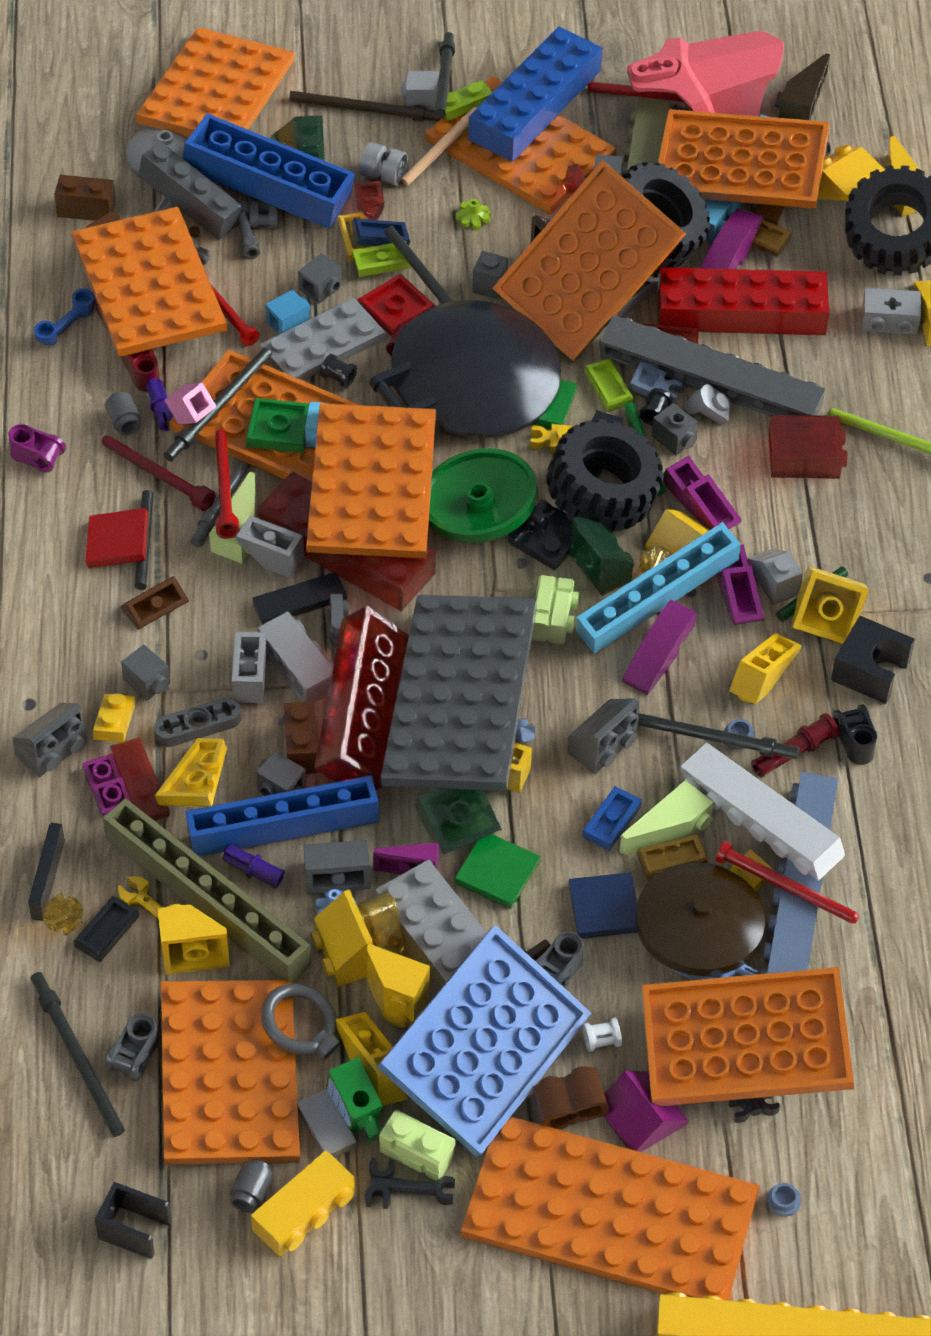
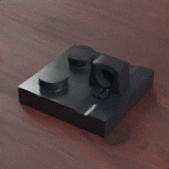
[507,499,589,571]

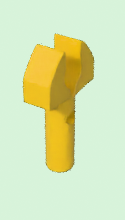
[118,876,164,919]

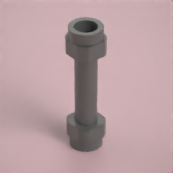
[237,201,260,259]

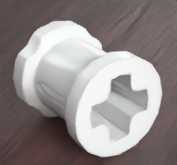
[583,1017,622,1052]

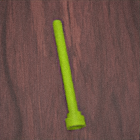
[827,408,931,454]

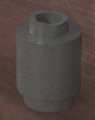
[105,392,141,435]
[230,1160,274,1213]

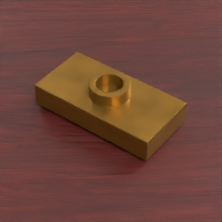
[751,219,792,257]
[637,834,708,881]

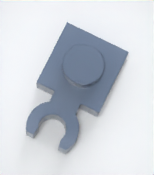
[628,361,683,404]

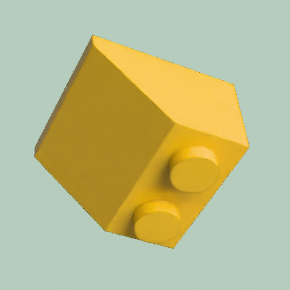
[818,144,885,201]
[792,566,869,644]
[310,889,373,987]
[157,904,230,975]
[366,944,430,1028]

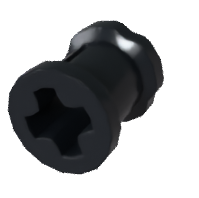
[320,353,357,388]
[639,388,673,426]

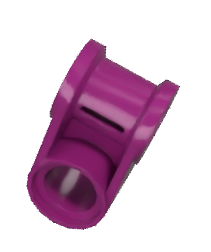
[8,424,66,473]

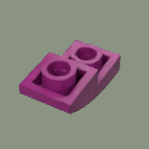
[82,754,132,816]

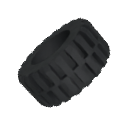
[622,162,710,271]
[845,165,931,275]
[546,419,664,532]

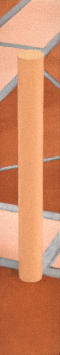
[401,107,477,186]

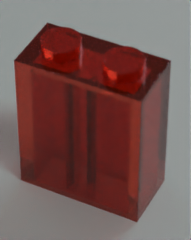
[768,415,847,479]

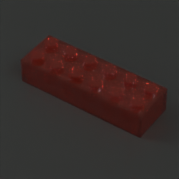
[257,471,436,612]
[314,606,409,790]

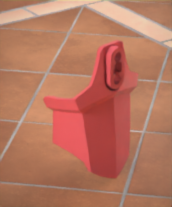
[627,31,784,116]

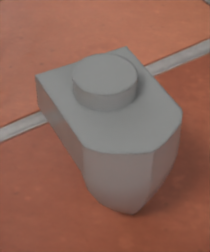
[684,384,731,426]

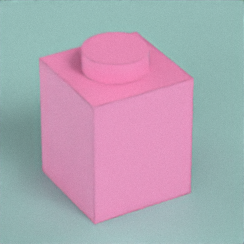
[164,382,216,424]

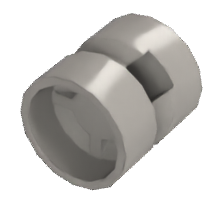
[360,142,408,186]

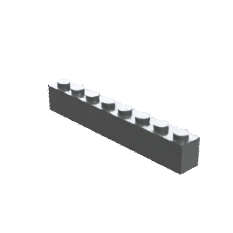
[600,315,825,430]

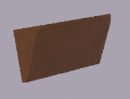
[120,576,189,630]

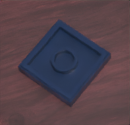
[568,872,638,939]

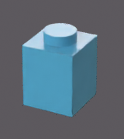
[265,289,311,335]

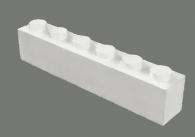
[680,742,845,881]

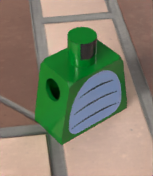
[326,1057,383,1143]

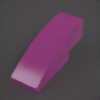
[701,209,763,269]
[663,456,742,530]
[716,544,764,625]
[622,599,696,695]

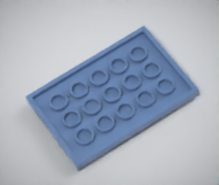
[376,925,591,1157]

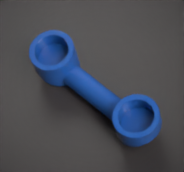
[34,289,95,345]

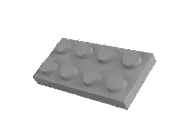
[260,298,385,381]

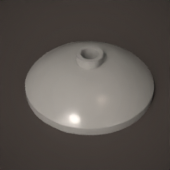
[126,126,189,176]

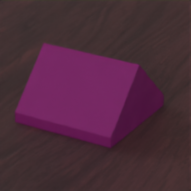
[603,1071,688,1152]

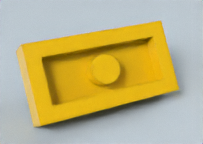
[93,693,135,743]

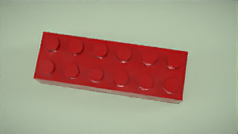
[658,267,829,335]

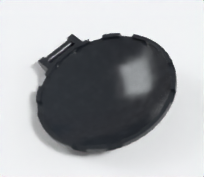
[369,300,561,438]

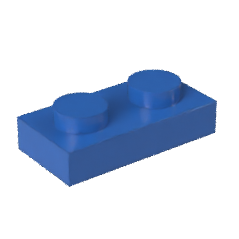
[583,786,642,851]

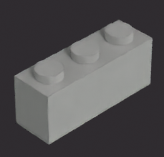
[257,612,339,702]

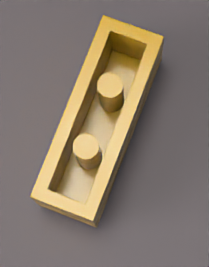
[251,1150,355,1257]

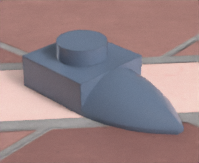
[515,718,535,742]

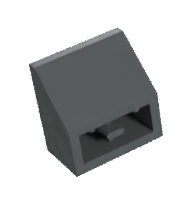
[567,698,639,774]
[12,703,87,778]

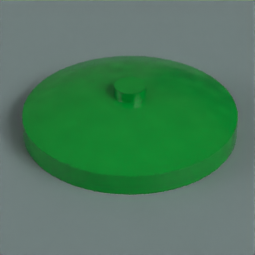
[429,448,538,543]

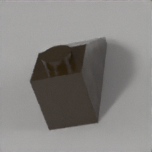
[775,53,830,120]

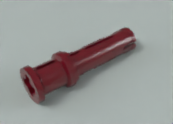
[751,713,840,778]

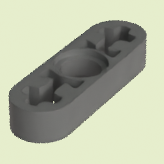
[154,698,241,747]

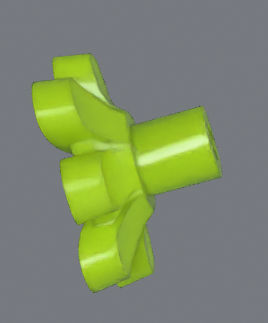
[455,199,491,231]

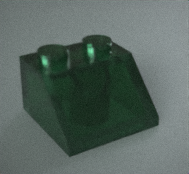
[270,115,325,161]
[570,516,634,596]
[414,788,502,855]

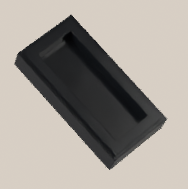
[74,896,139,962]

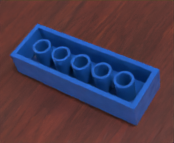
[468,26,603,162]
[182,113,355,229]

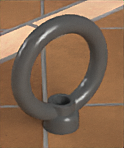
[261,983,341,1061]

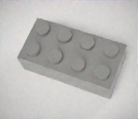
[375,860,487,991]

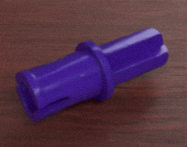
[146,378,174,431]
[222,845,285,889]

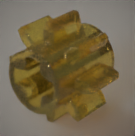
[638,546,672,574]
[43,893,83,936]

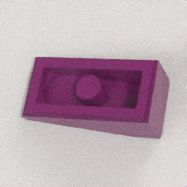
[373,843,440,874]

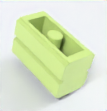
[532,575,579,644]
[379,1110,455,1181]

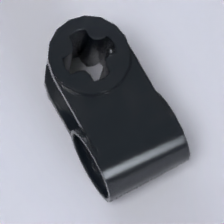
[832,704,878,765]

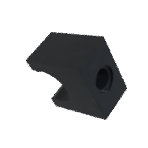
[831,616,915,704]

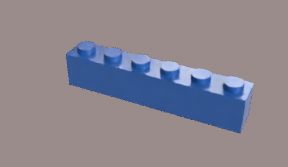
[185,776,379,856]

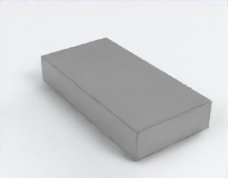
[297,1089,357,1158]

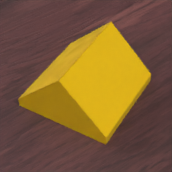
[645,509,710,561]

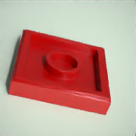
[357,273,436,336]
[85,508,149,568]

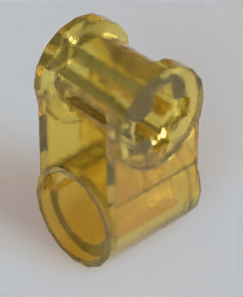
[357,892,405,954]

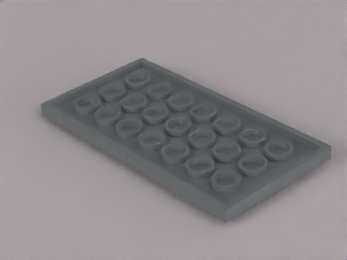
[381,595,537,791]

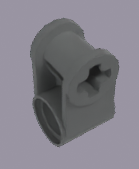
[536,932,583,988]
[105,1013,159,1081]

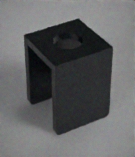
[95,1182,171,1259]

